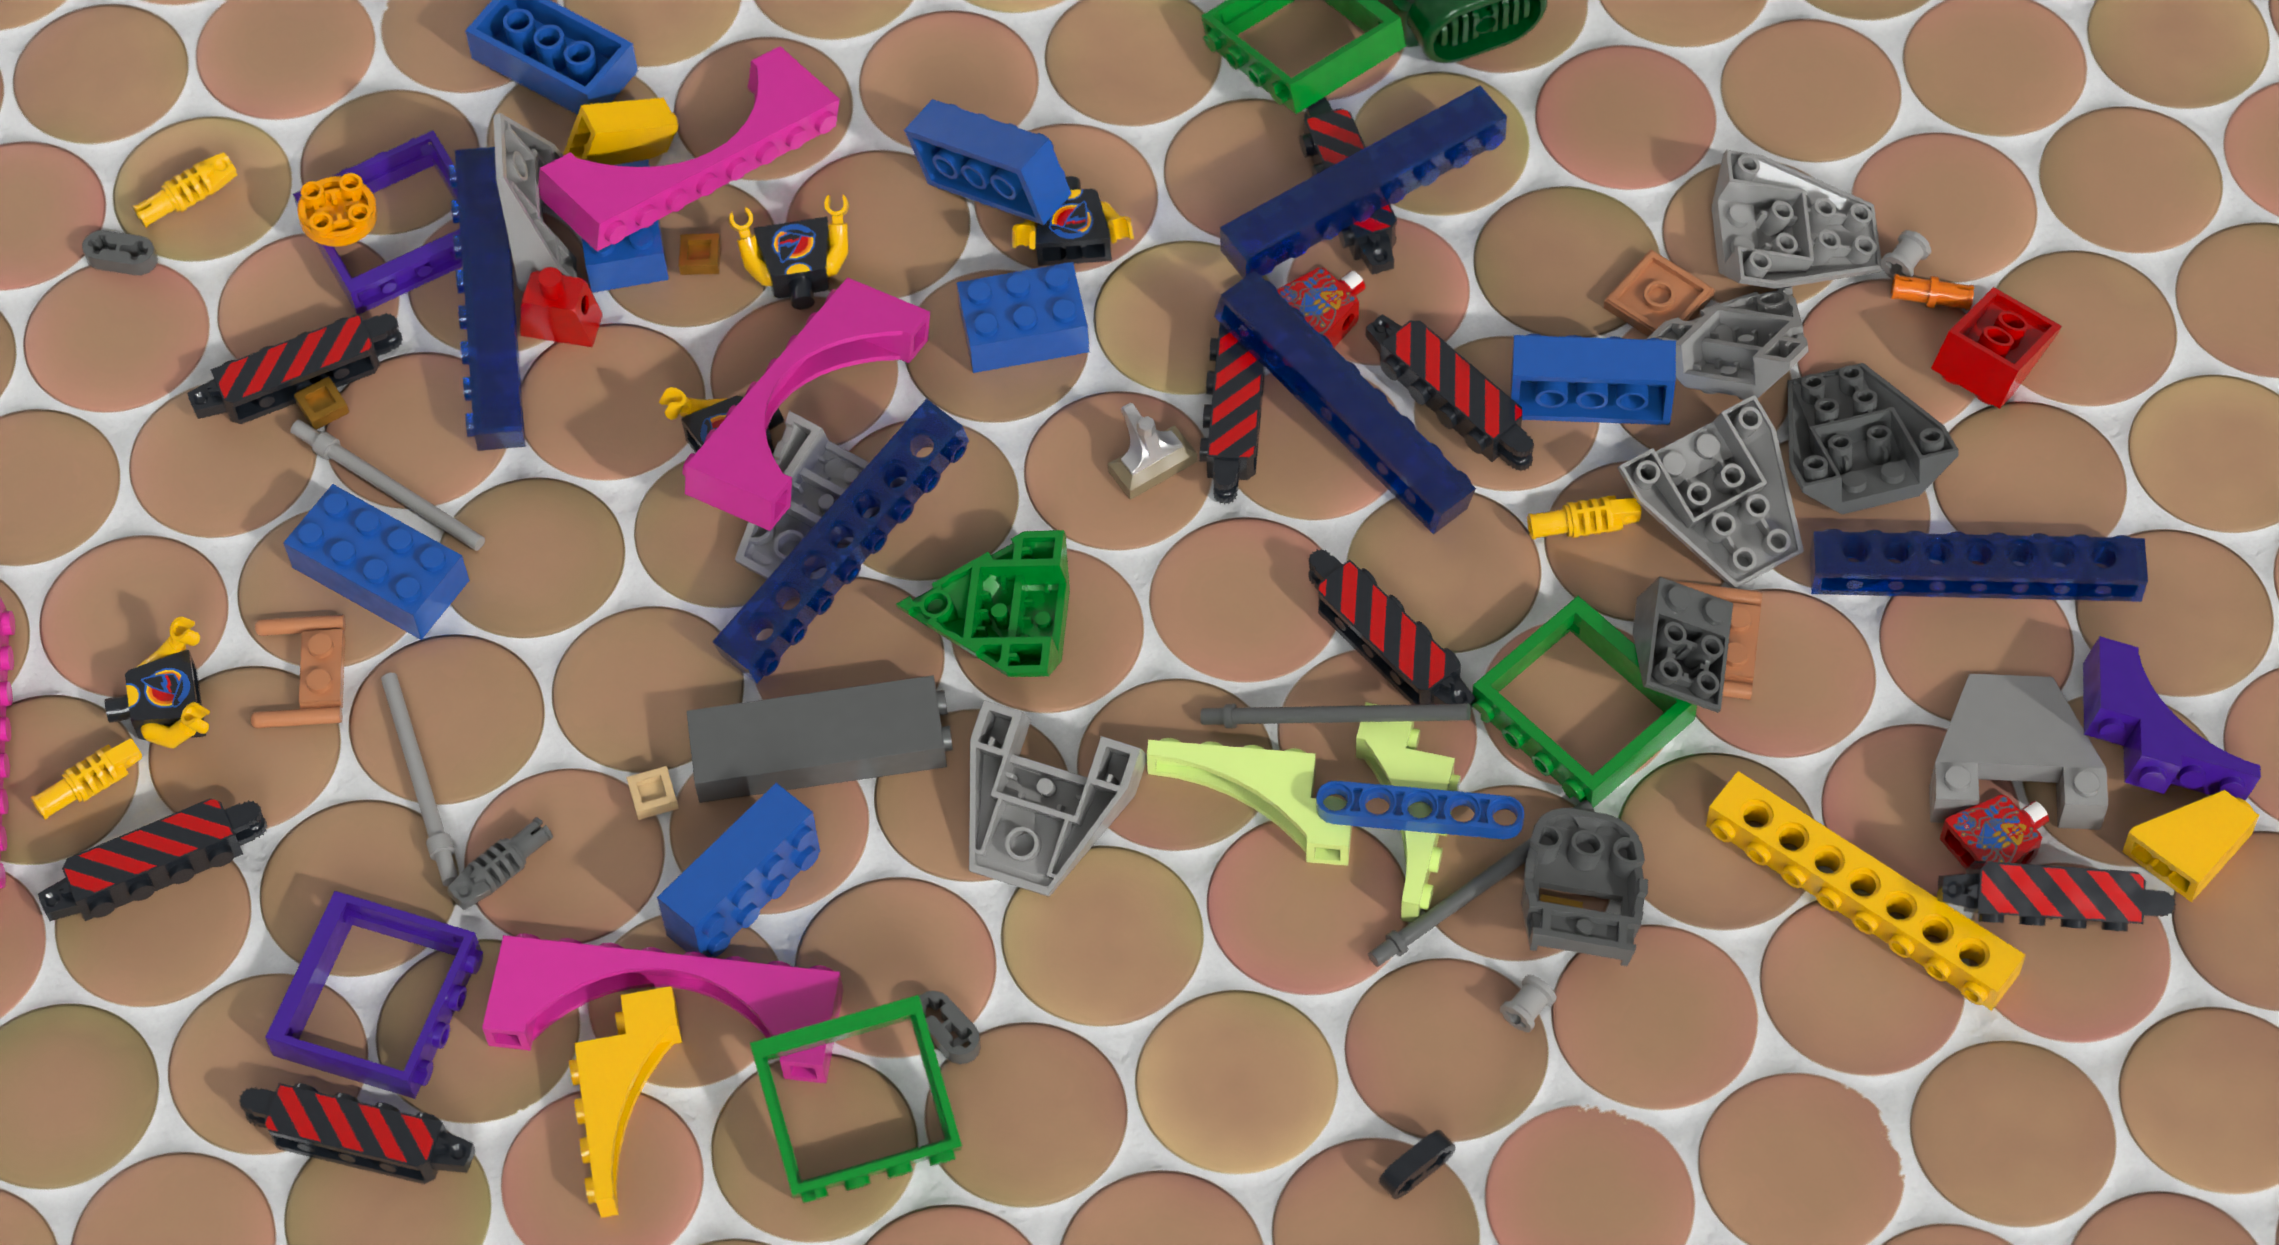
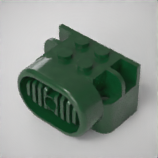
[1378,0,1548,63]

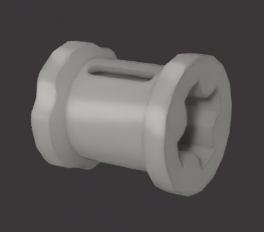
[1880,230,1931,279]
[1500,975,1557,1033]

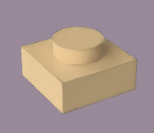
[626,766,679,820]

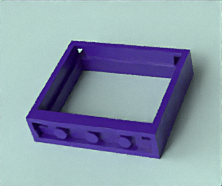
[293,130,498,314]
[265,891,483,1099]

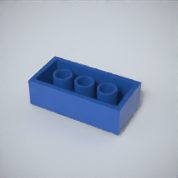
[465,0,638,115]
[904,99,1072,225]
[1510,334,1676,425]
[283,484,470,640]
[657,783,820,958]

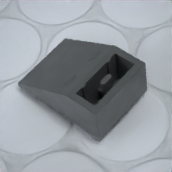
[1632,577,1733,713]

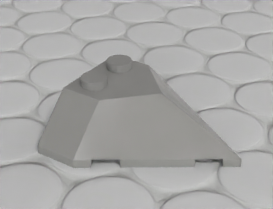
[1647,286,1808,400]

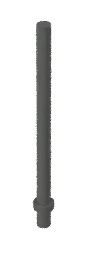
[1200,704,1471,729]
[1368,800,1595,967]

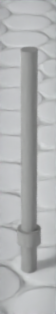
[291,420,485,551]
[381,673,458,886]

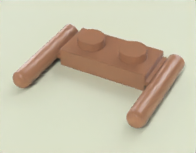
[1676,581,1763,700]
[250,614,346,728]

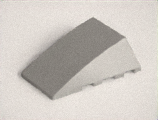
[735,410,923,599]

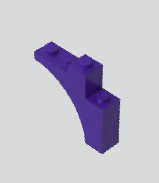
[2083,636,2261,801]

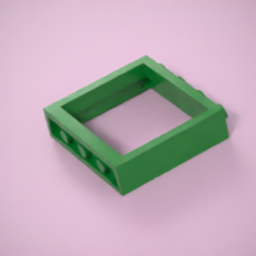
[1201,0,1406,114]
[1472,596,1697,808]
[750,995,962,1203]

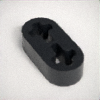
[1378,1130,1456,1199]

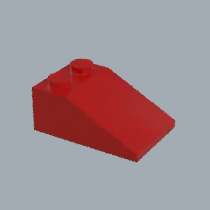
[1931,287,2062,409]

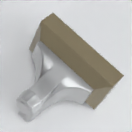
[1108,403,1197,500]

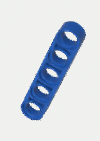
[1316,781,1524,839]

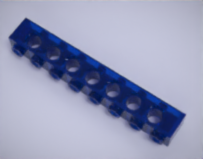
[712,399,969,683]
[1810,529,2148,602]

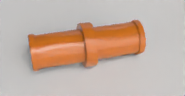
[1890,274,1974,311]

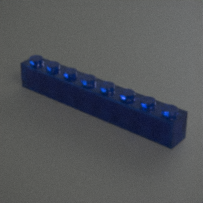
[1220,85,1507,282]
[449,147,526,451]
[1214,271,1476,534]

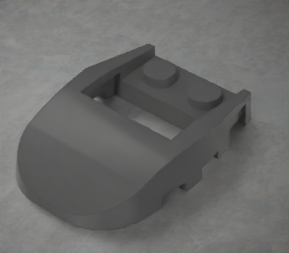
[1521,808,1648,966]

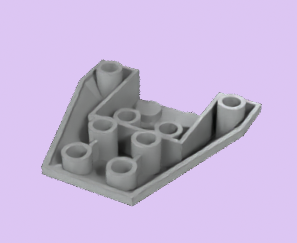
[1711,150,1882,289]
[1618,395,1804,588]

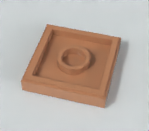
[1604,249,1715,337]

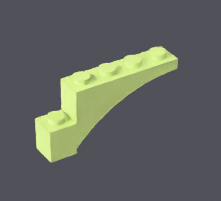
[1356,702,1461,922]
[1147,738,1352,866]

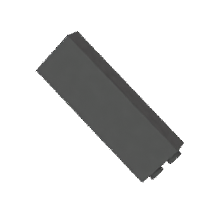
[686,675,953,803]

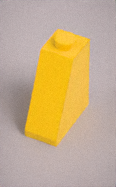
[563,97,678,165]
[2122,790,2259,902]

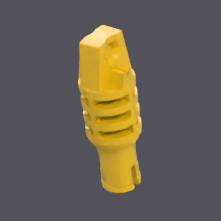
[132,152,237,228]
[1527,496,1642,540]
[30,738,142,820]

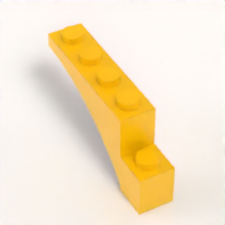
[569,986,682,1218]

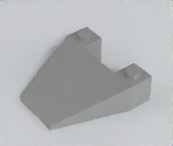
[493,113,577,291]
[1929,674,2108,830]
[969,700,1147,897]

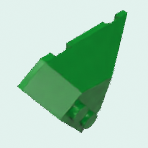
[896,530,1070,677]

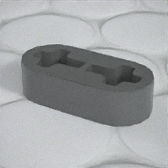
[82,230,158,275]
[919,991,981,1064]

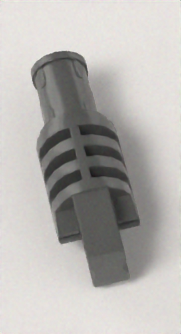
[448,817,553,910]

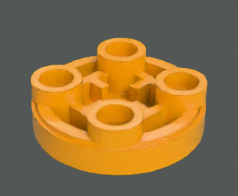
[297,173,377,247]

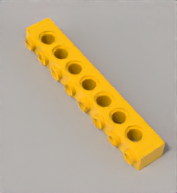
[1706,771,2026,1011]

